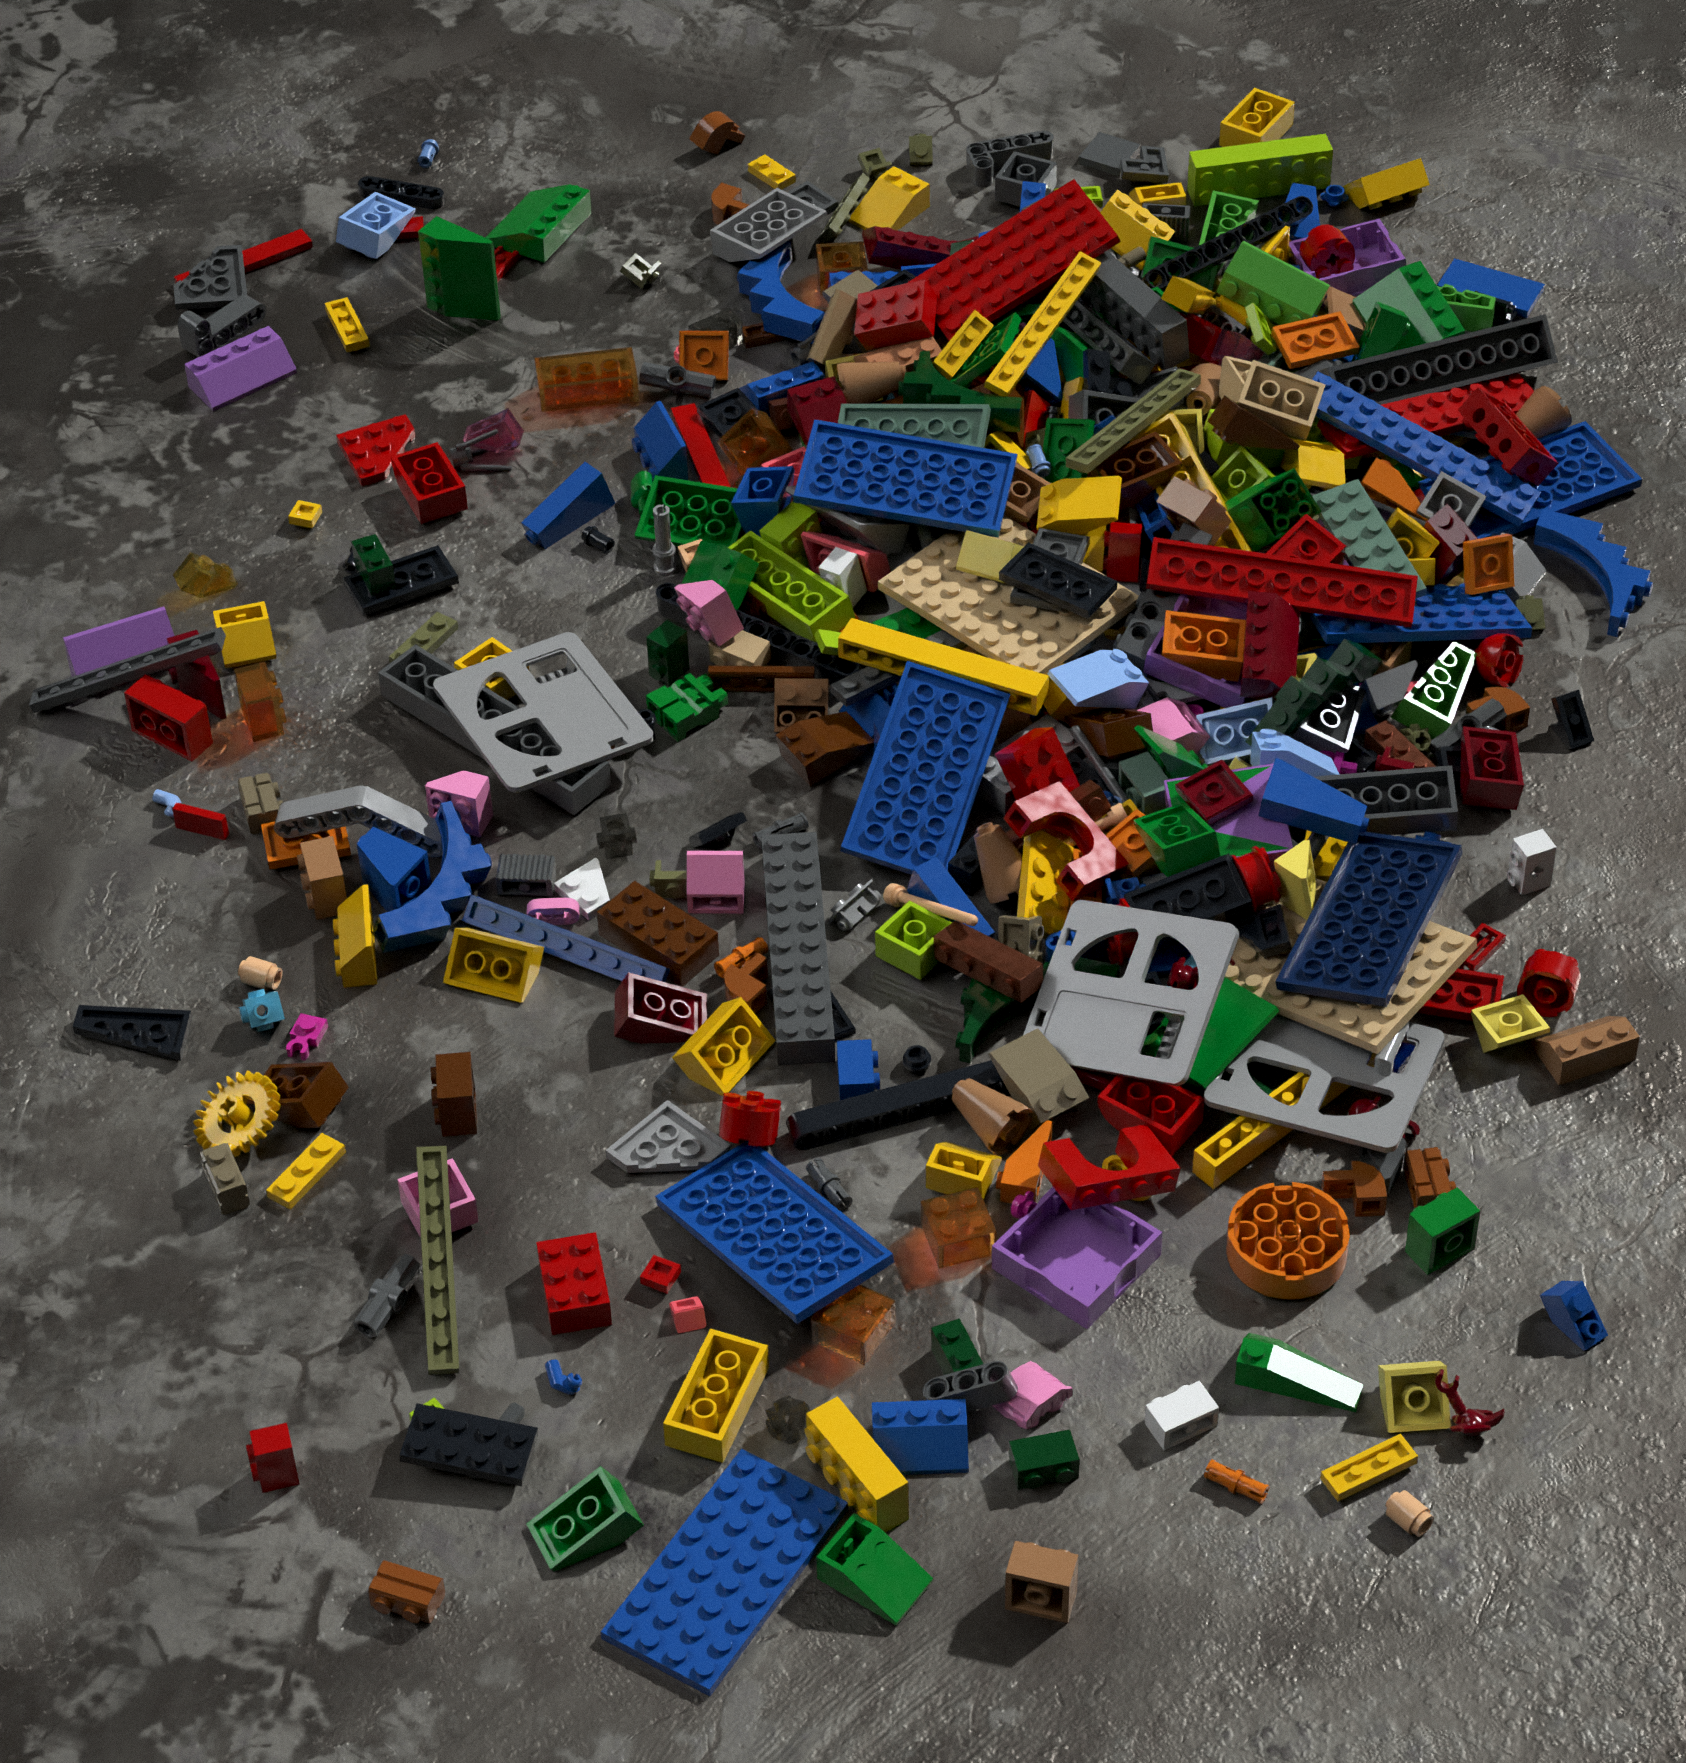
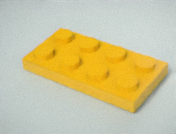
[1017,830,1074,940]

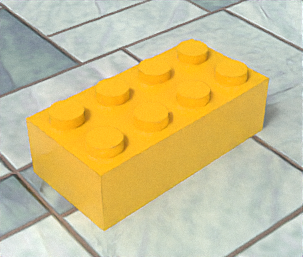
[663,1328,769,1463]
[805,1396,909,1533]

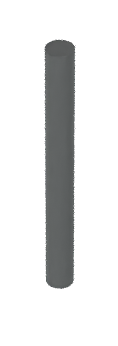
[1069,725,1129,803]

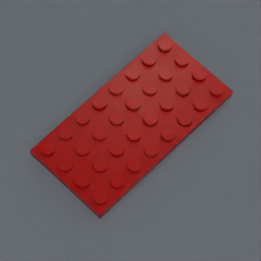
[908,179,1121,342]

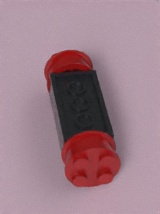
[1105,846,1281,966]

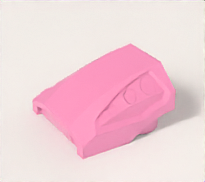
[993,1361,1073,1429]

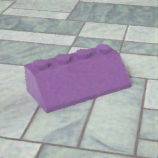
[184,326,297,411]
[63,606,174,677]

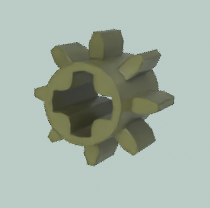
[1401,724,1433,753]

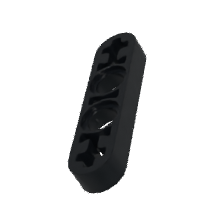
[358,176,445,209]

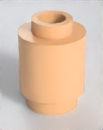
[238,956,282,991]
[1385,1490,1434,1537]

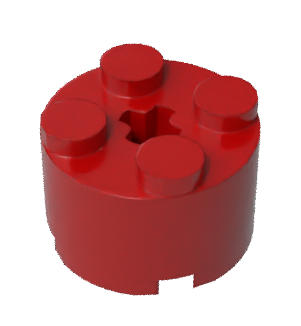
[1299,224,1355,279]
[1517,949,1581,1017]
[719,1091,781,1146]

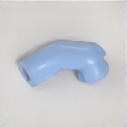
[152,789,182,818]

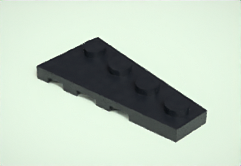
[73,1005,192,1061]

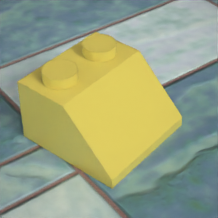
[1378,1361,1451,1433]

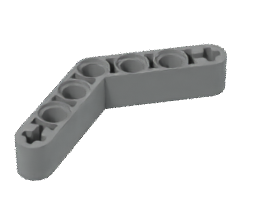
[274,786,443,858]

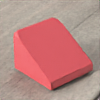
[669,1296,707,1333]

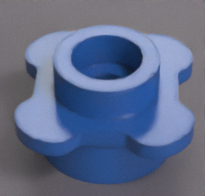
[1320,185,1349,206]

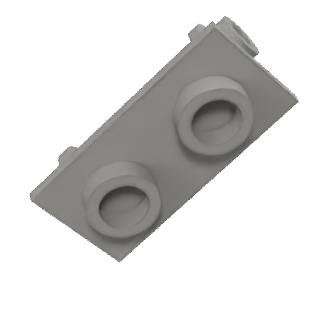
[828,879,882,931]

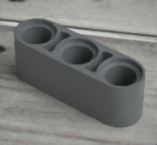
[922,1361,1018,1413]

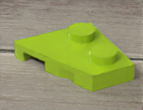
[1245,303,1277,355]

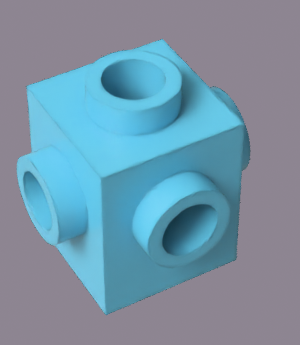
[239,989,285,1032]

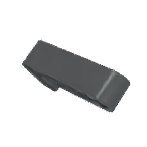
[966,131,1054,187]
[178,295,266,357]

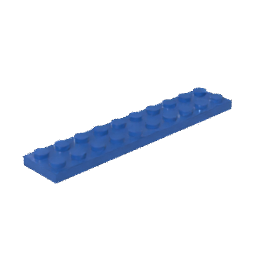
[1312,371,1541,527]

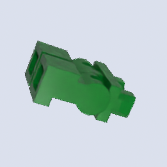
[646,673,728,742]

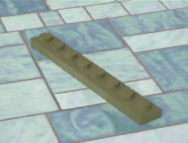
[1066,368,1201,474]
[416,1146,459,1375]

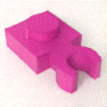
[286,1013,328,1061]

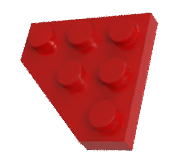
[336,414,415,486]

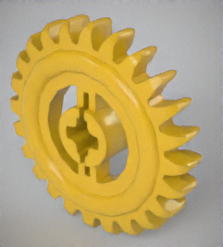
[193,1070,281,1157]

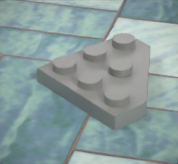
[605,1100,731,1173]

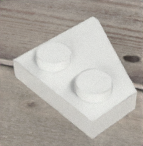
[554,858,610,921]

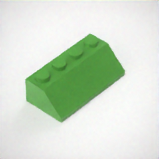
[1216,241,1330,325]

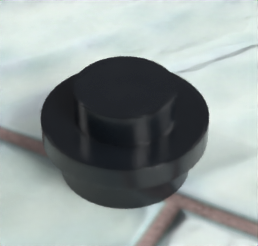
[903,1045,932,1072]

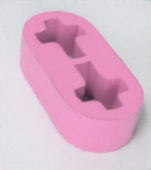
[526,898,580,925]

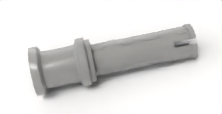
[652,505,677,576]

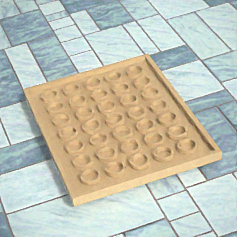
[878,515,1139,675]
[1197,878,1477,1054]

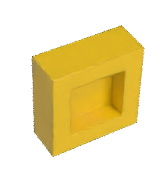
[288,500,322,528]

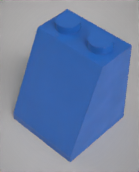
[1013,338,1063,406]
[731,466,795,537]
[357,827,431,912]

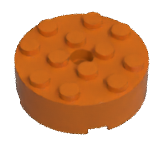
[1226,1182,1350,1299]

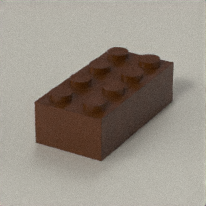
[597,880,719,987]

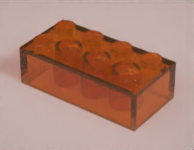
[534,347,639,412]

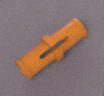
[714,937,769,978]
[1204,1459,1270,1504]

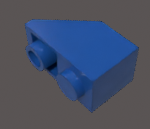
[1539,1281,1608,1350]

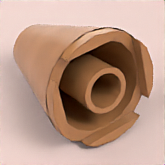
[837,361,907,404]
[1185,363,1221,415]
[1516,386,1572,439]
[974,822,1022,903]
[952,1078,1033,1156]

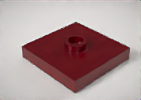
[1175,760,1254,825]

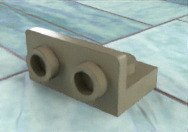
[998,915,1044,963]

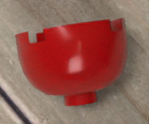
[1474,633,1524,688]

